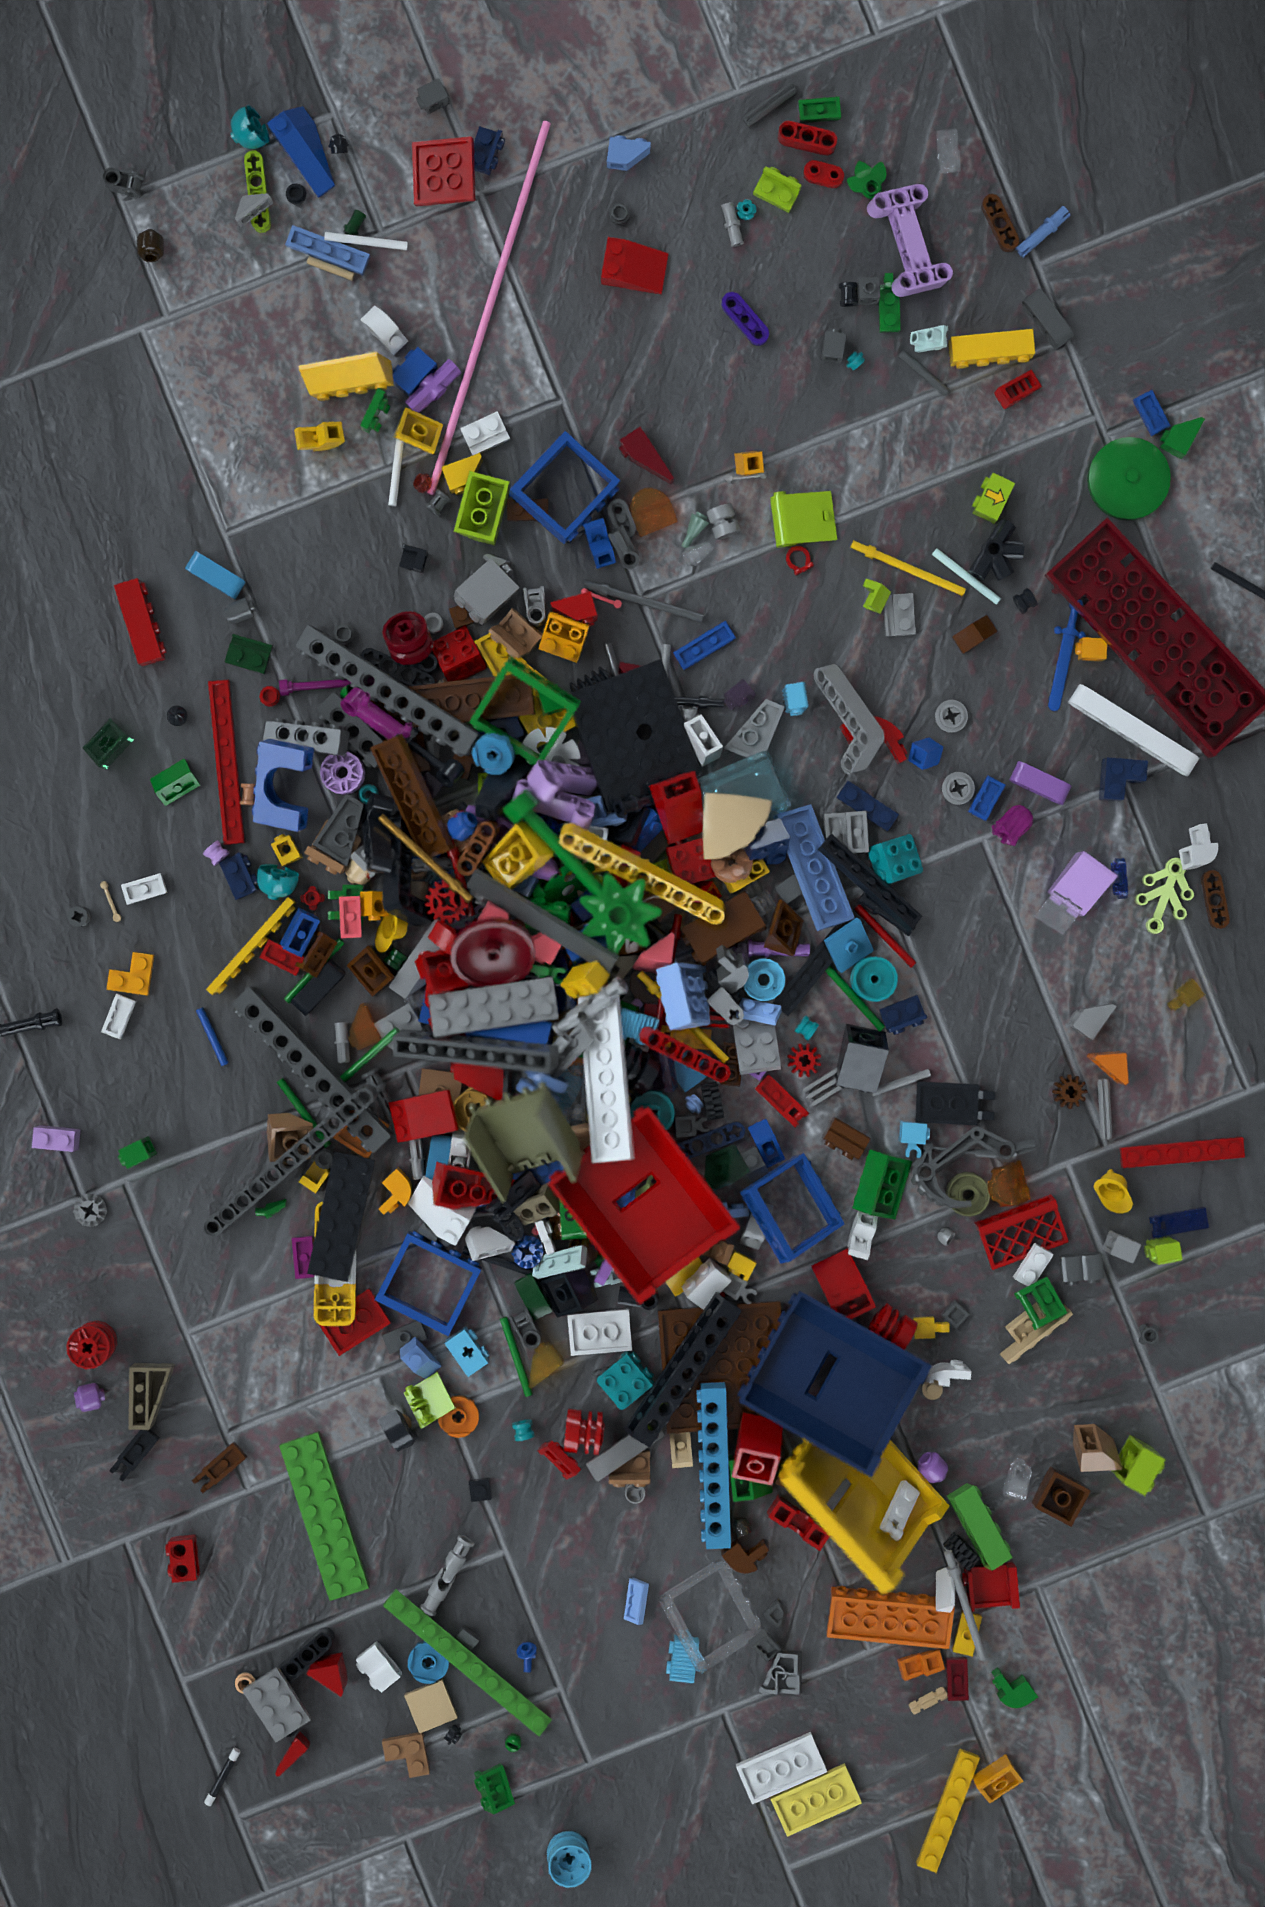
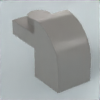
[739,1203,774,1250]

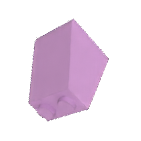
[1048,851,1117,917]

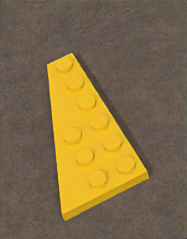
[474,633,576,748]

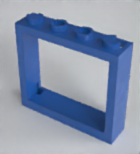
[509,431,620,544]
[740,1153,845,1264]
[375,1231,482,1336]

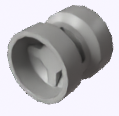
[625,1484,645,1504]

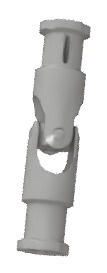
[552,976,628,1036]
[419,1535,475,1616]

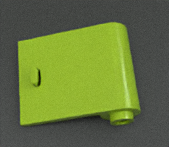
[770,491,837,548]

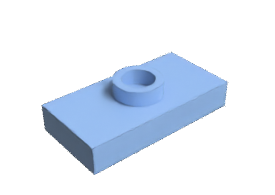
[624,1578,649,1625]

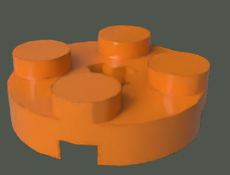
[438,1395,479,1438]

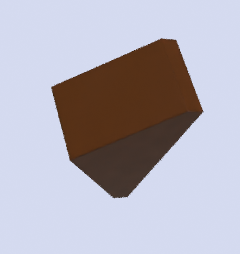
[952,615,998,654]

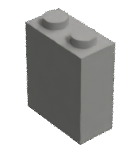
[454,558,519,625]

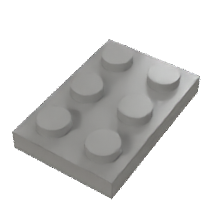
[732,1015,781,1075]
[242,1666,312,1742]

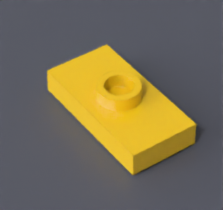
[952,1610,982,1657]

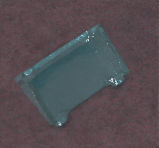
[698,751,791,813]

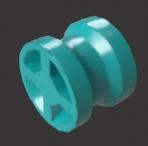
[794,1015,819,1041]
[512,1419,535,1441]

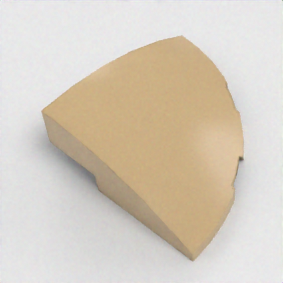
[703,793,772,860]

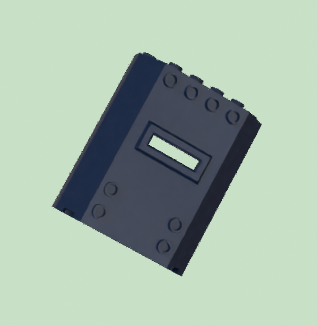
[737,1291,932,1477]

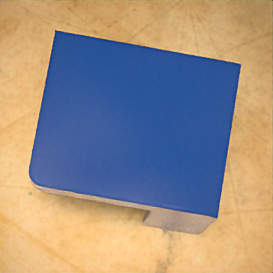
[908,737,943,770]

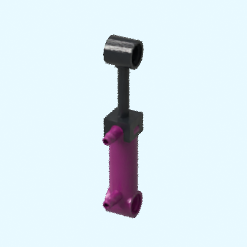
[340,687,465,788]

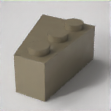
[129,1363,175,1430]

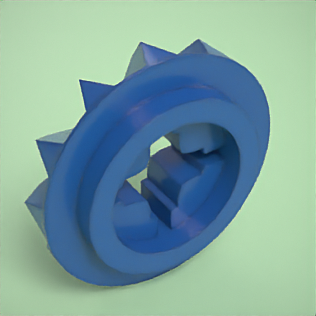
[511,1235,544,1269]

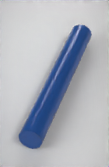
[196,1007,229,1066]

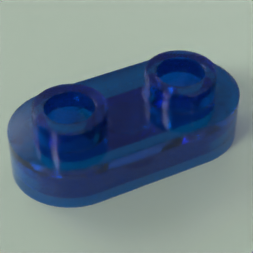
[1111,858,1128,899]

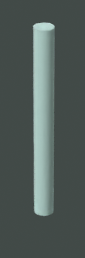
[932,548,1001,604]

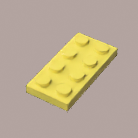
[770,1763,862,1837]

